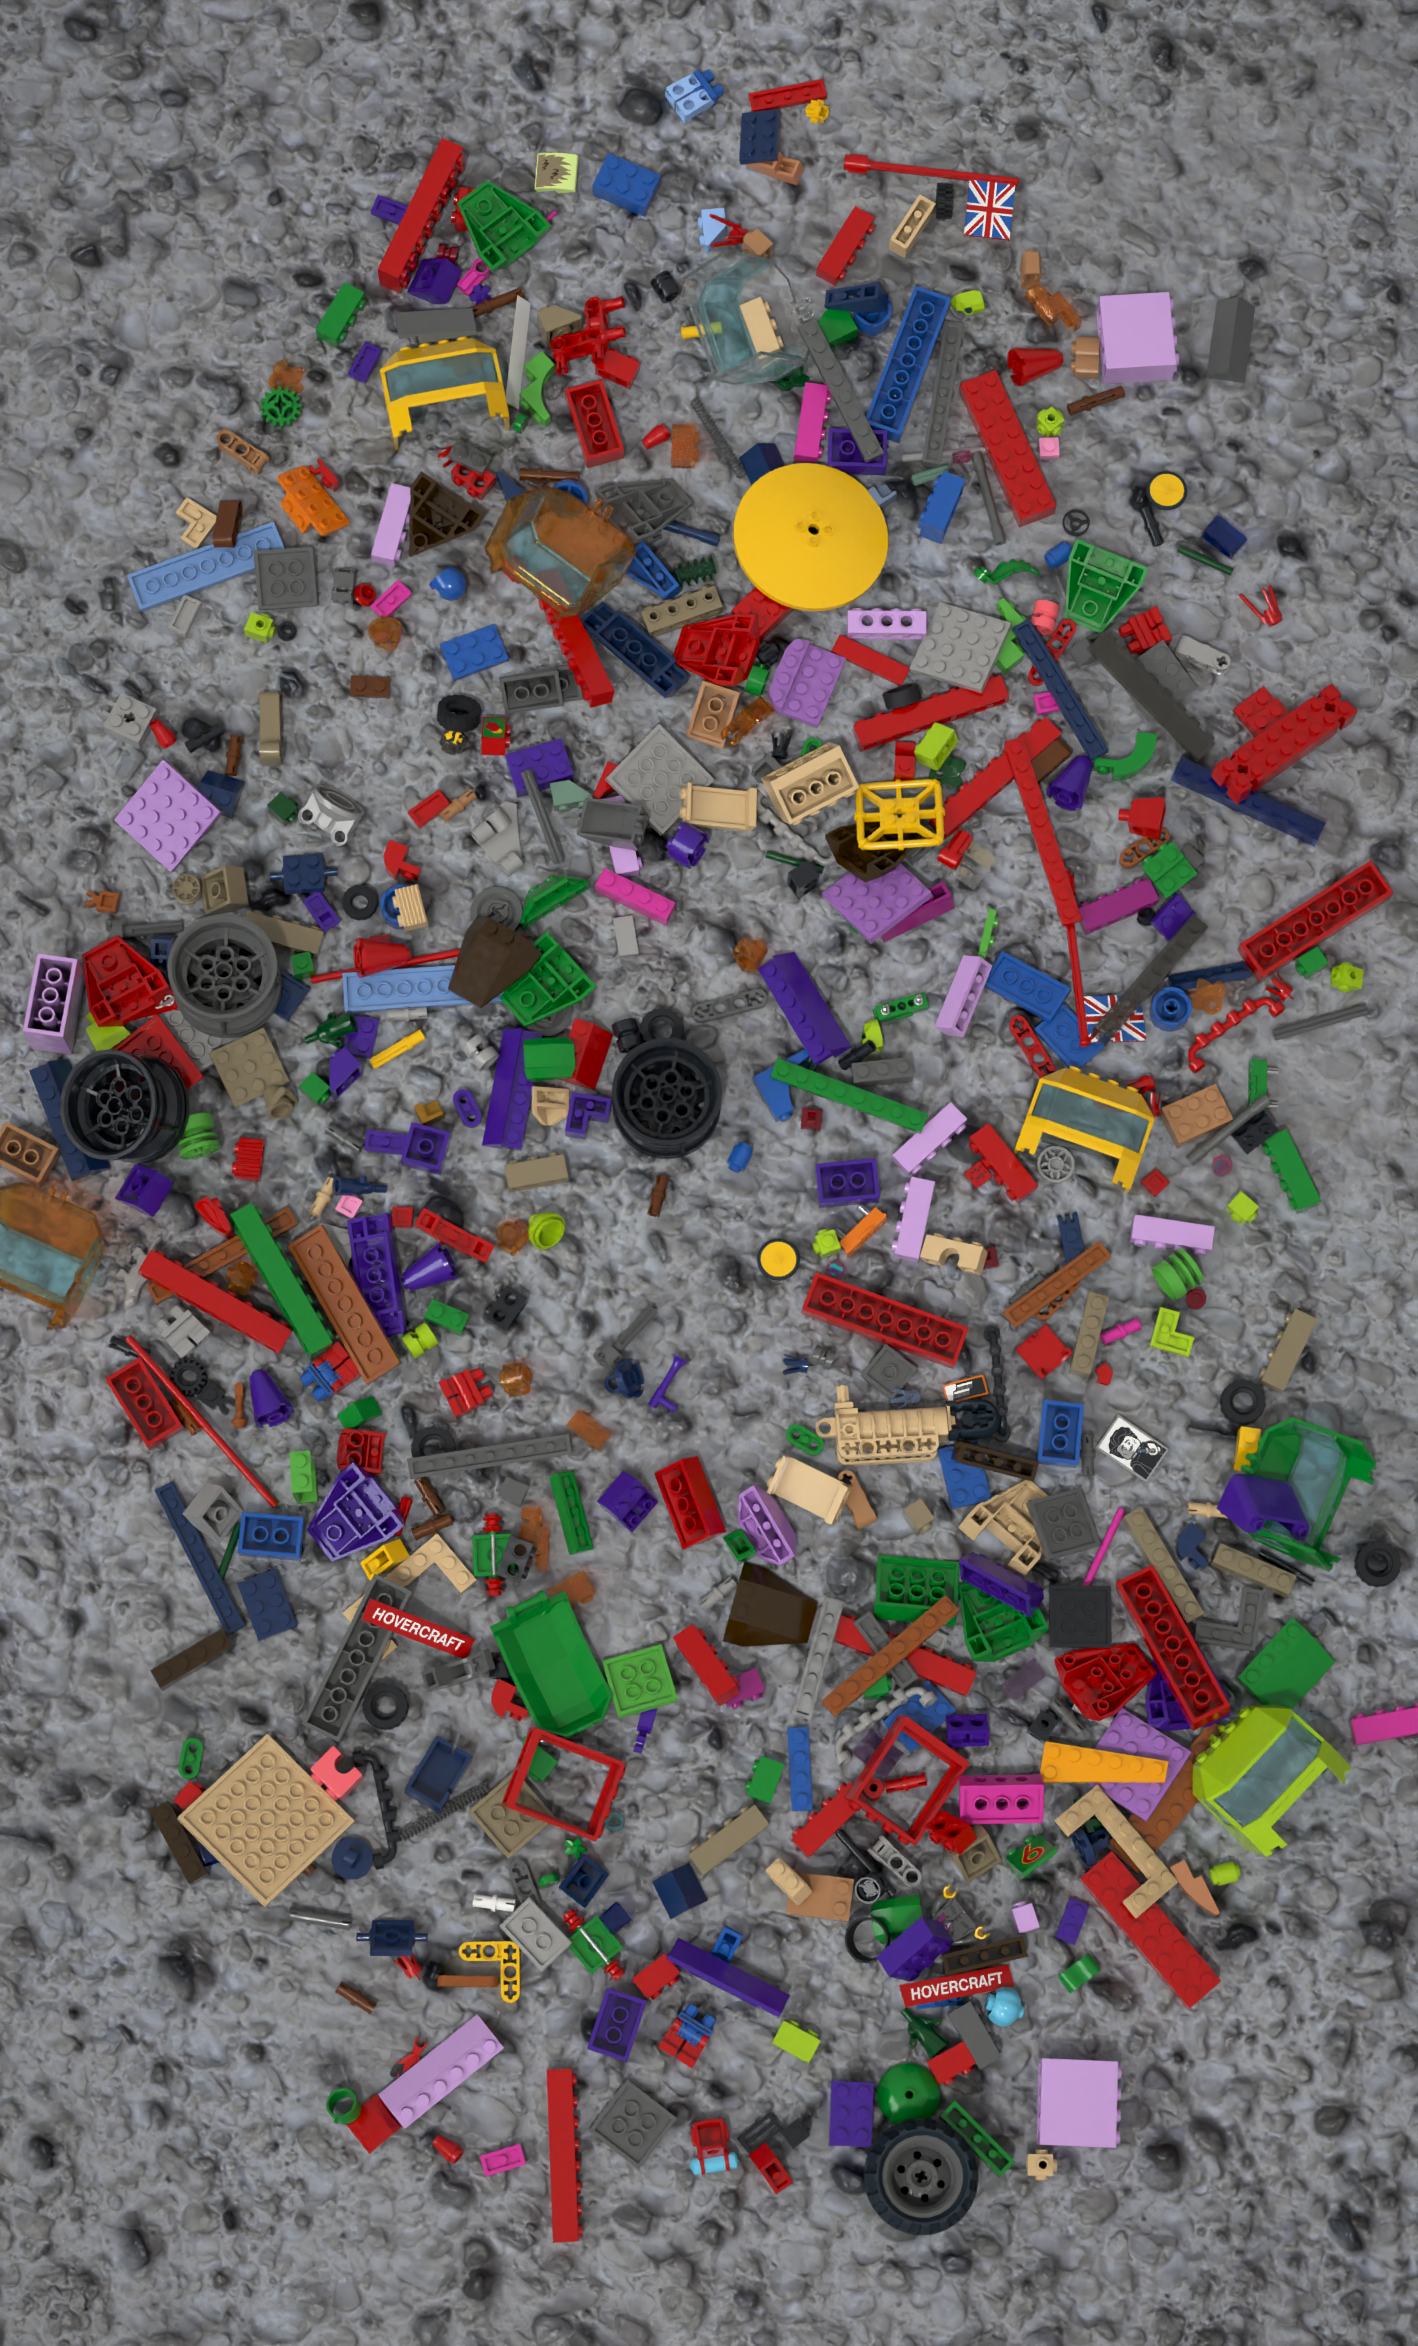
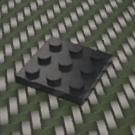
[1049,1585,1111,1649]

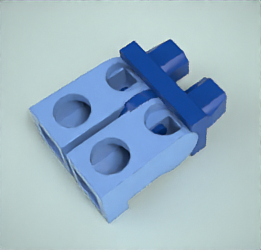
[665,69,724,125]

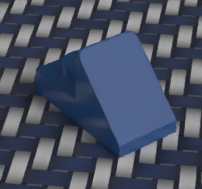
[711,1925,744,1963]

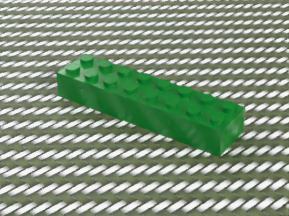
[230,1202,334,1361]

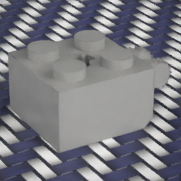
[95,692,159,750]

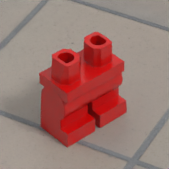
[1118,606,1172,656]
[438,1368,493,1419]

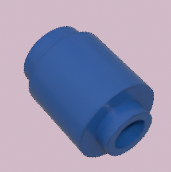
[1044,541,1072,569]
[726,1142,753,1173]

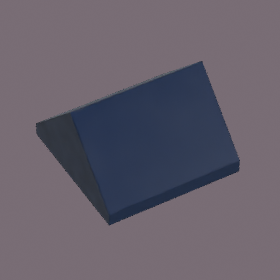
[739,443,785,486]
[558,1854,609,1908]
[652,1863,708,1919]

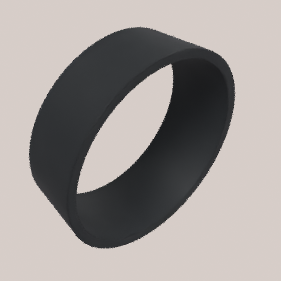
[845,1917,891,1963]

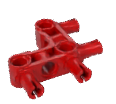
[550,296,627,375]

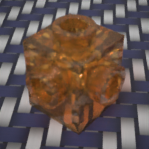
[225,1261,256,1296]

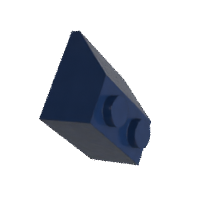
[197,770,246,819]

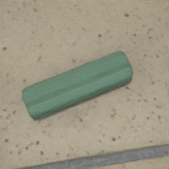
[911,464,949,485]

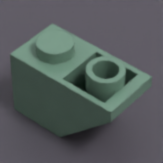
[550,780,593,813]

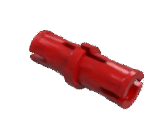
[884,1773,927,1794]

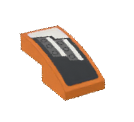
[943,1375,990,1403]

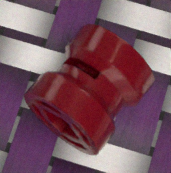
[436,243,459,266]

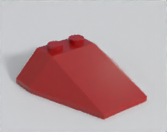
[673,613,760,686]
[82,936,170,1027]

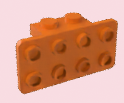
[277,465,350,536]

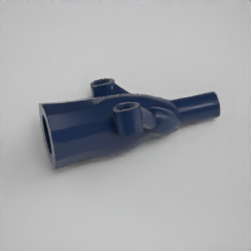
[332,1175,387,1196]

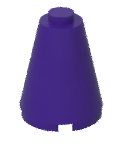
[1046,755,1093,811]
[401,1242,460,1291]
[249,1369,294,1428]

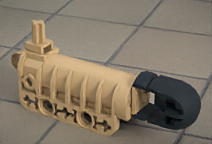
[816,1385,1000,1466]

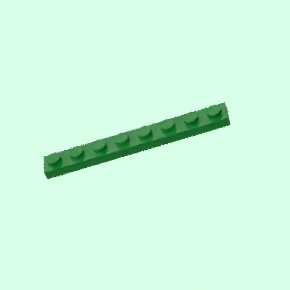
[770,1058,928,1134]

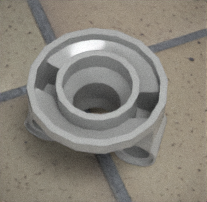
[298,785,365,846]

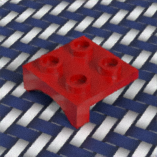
[1015,1324,1073,1381]

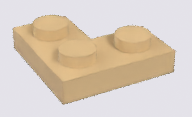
[176,497,217,550]

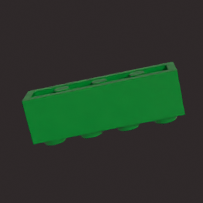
[1261,1129,1321,1214]
[938,2101,1015,2177]

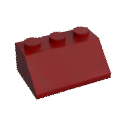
[558,1018,613,1091]

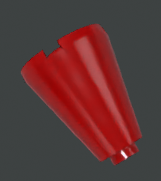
[1007,347,1064,387]
[353,938,410,978]

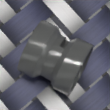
[810,1345,836,1371]

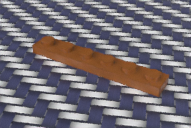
[1003,1241,1112,1329]

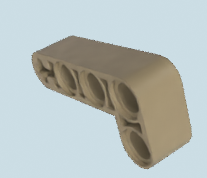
[259,691,282,766]

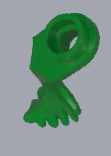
[973,559,1040,585]

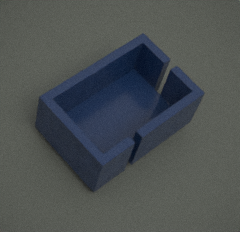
[404,1735,473,1814]

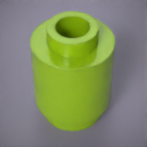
[1209,1861,1241,1886]

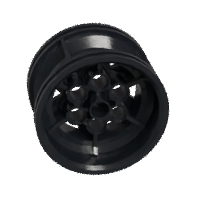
[612,1038,722,1159]
[60,1050,189,1164]

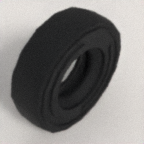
[342,885,378,920]

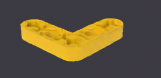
[459,1941,520,2003]

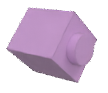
[1011,1901,1039,1935]

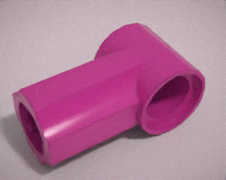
[456,258,491,297]

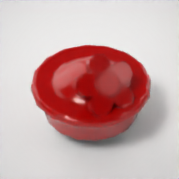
[354,584,376,607]

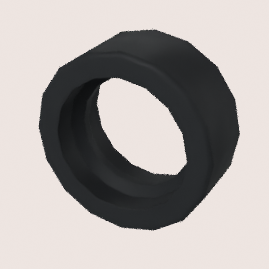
[882,683,922,710]

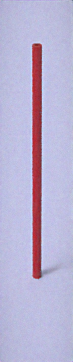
[310,936,527,984]
[125,1335,279,1509]

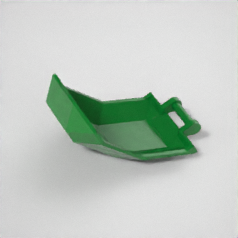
[490,1590,613,1738]

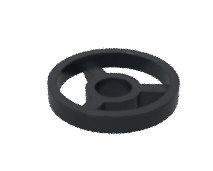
[1062,509,1090,537]

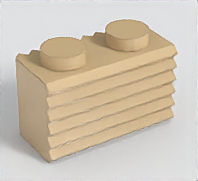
[392,884,428,932]
[766,1857,812,1905]

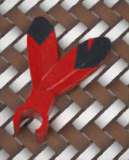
[390,2037,427,2077]

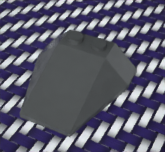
[595,478,693,544]

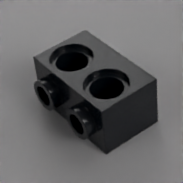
[787,860,820,899]
[1231,1111,1278,1155]
[484,1285,528,1335]
[496,1534,537,1583]

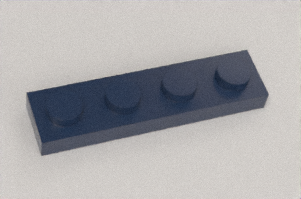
[1167,961,1250,991]

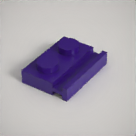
[1150,893,1196,942]
[344,1015,380,1059]

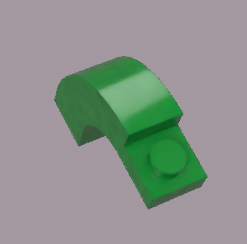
[1093,732,1157,781]

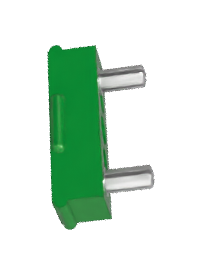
[872,992,930,1024]
[1248,1058,1279,1112]

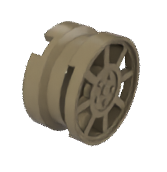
[172,874,202,905]

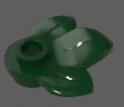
[773,360,810,391]
[929,755,966,788]

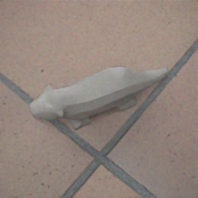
[116,1236,161,1310]

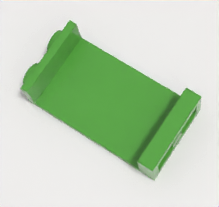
[290,1450,318,1504]

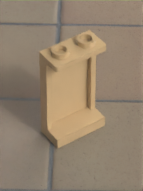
[679,782,757,832]

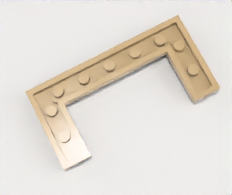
[342,1534,477,1660]
[1054,1785,1178,1918]

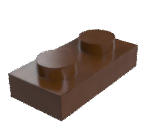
[350,676,391,699]

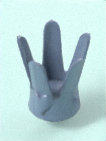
[890,1389,920,1410]

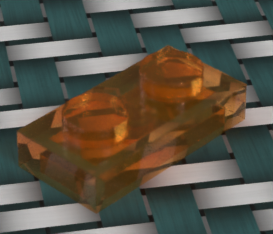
[566,1410,611,1451]

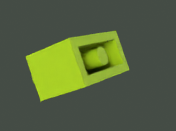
[914,722,959,771]
[771,2019,821,2064]

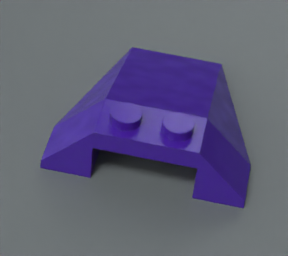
[307,1462,405,1562]
[1145,1642,1231,1731]

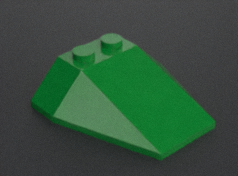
[457,180,551,272]
[1065,539,1149,633]
[500,931,597,1027]
[959,1582,1049,1662]

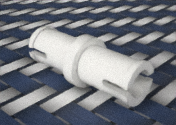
[473,1894,516,1912]

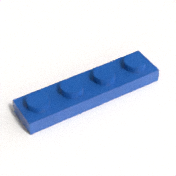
[787,1727,813,1812]

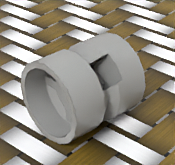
[462,1033,499,1072]

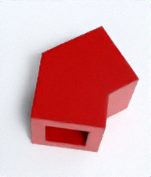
[1094,1363,1113,1386]

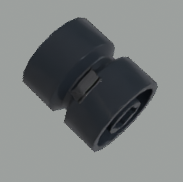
[611,1018,643,1053]
[854,1871,888,1904]

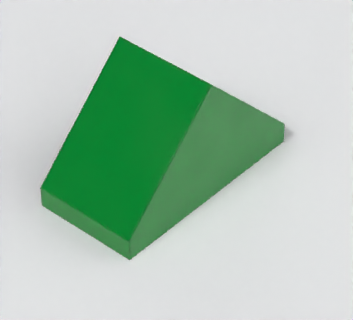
[337,1396,383,1430]
[723,1528,756,1566]

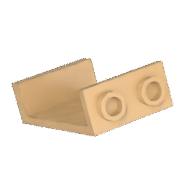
[766,1455,853,1525]

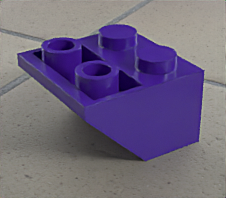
[597,1470,658,1532]

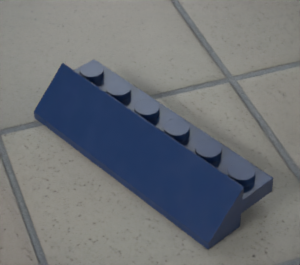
[580,601,690,699]
[29,1059,111,1181]

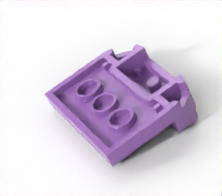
[768,639,846,728]

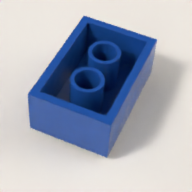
[592,153,661,217]
[918,471,965,544]
[1036,1400,1084,1468]
[237,1512,305,1561]

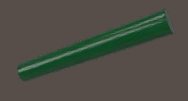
[1177,545,1234,576]
[765,850,824,874]
[216,1524,240,1583]

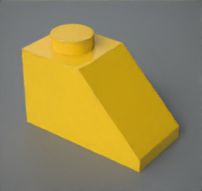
[1233,1426,1261,1471]
[360,1539,410,1580]

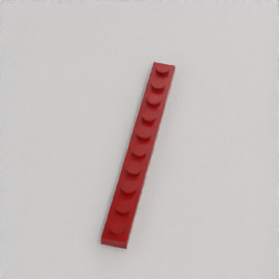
[1004,737,1082,927]

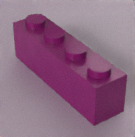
[1078,879,1159,936]
[881,881,955,942]

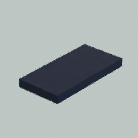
[237,948,310,1022]

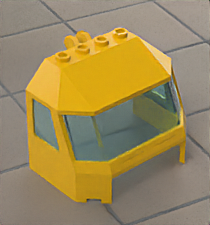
[380,336,509,450]
[1014,1066,1155,1193]

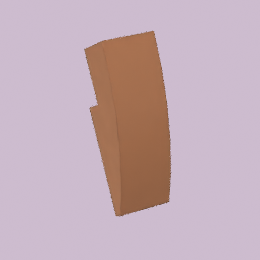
[744,152,804,185]
[1168,1860,1220,1916]

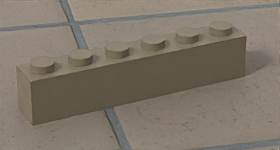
[1122,1506,1204,1625]

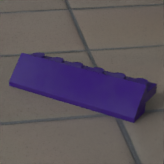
[758,952,852,1066]
[482,1028,542,1151]
[347,1213,407,1337]
[667,1938,790,2018]

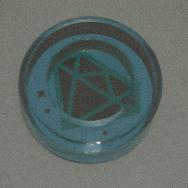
[604,1811,625,1832]

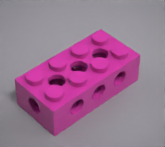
[958,1774,1044,1824]

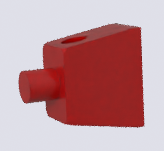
[1118,797,1166,840]

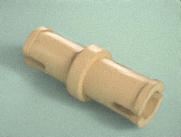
[308,1177,334,1218]
[1187,1501,1228,1519]

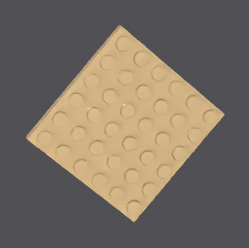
[177,1734,355,1907]

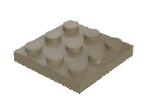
[209,1027,290,1108]
[468,1773,556,1860]

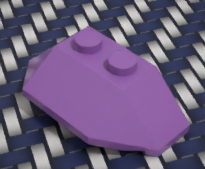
[737,1485,797,1566]

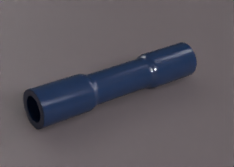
[663,520,721,547]

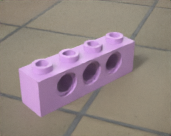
[847,608,926,640]

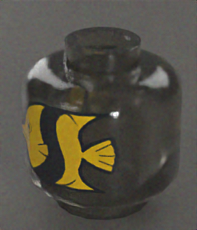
[439,729,468,756]

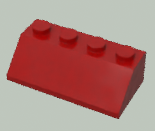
[654,1456,726,1549]

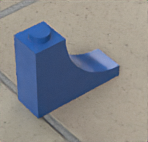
[753,1049,810,1122]

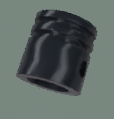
[650,271,682,304]
[489,1652,513,1680]

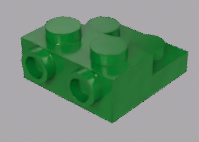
[1141,842,1198,899]

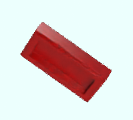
[407,790,450,829]

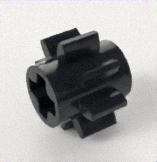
[756,641,780,666]

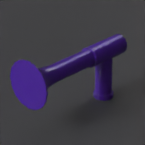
[648,1353,690,1413]

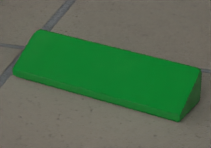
[549,1471,594,1555]

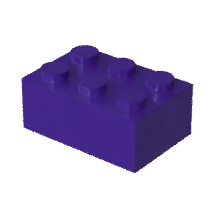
[827,428,887,476]
[505,738,574,798]
[815,1158,880,1208]
[877,1917,954,1982]
[587,1988,647,2063]
[828,2081,874,2148]

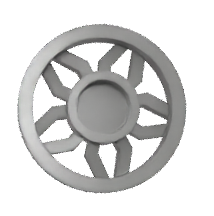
[1037,1146,1075,1184]

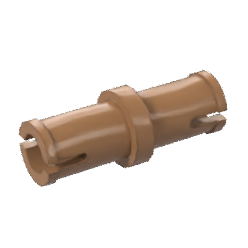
[439,789,477,823]

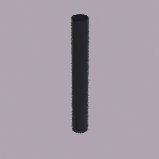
[1258,1549,1315,1587]

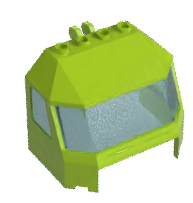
[1193,1705,1351,1857]

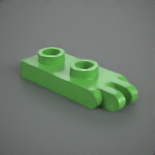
[978,908,999,960]

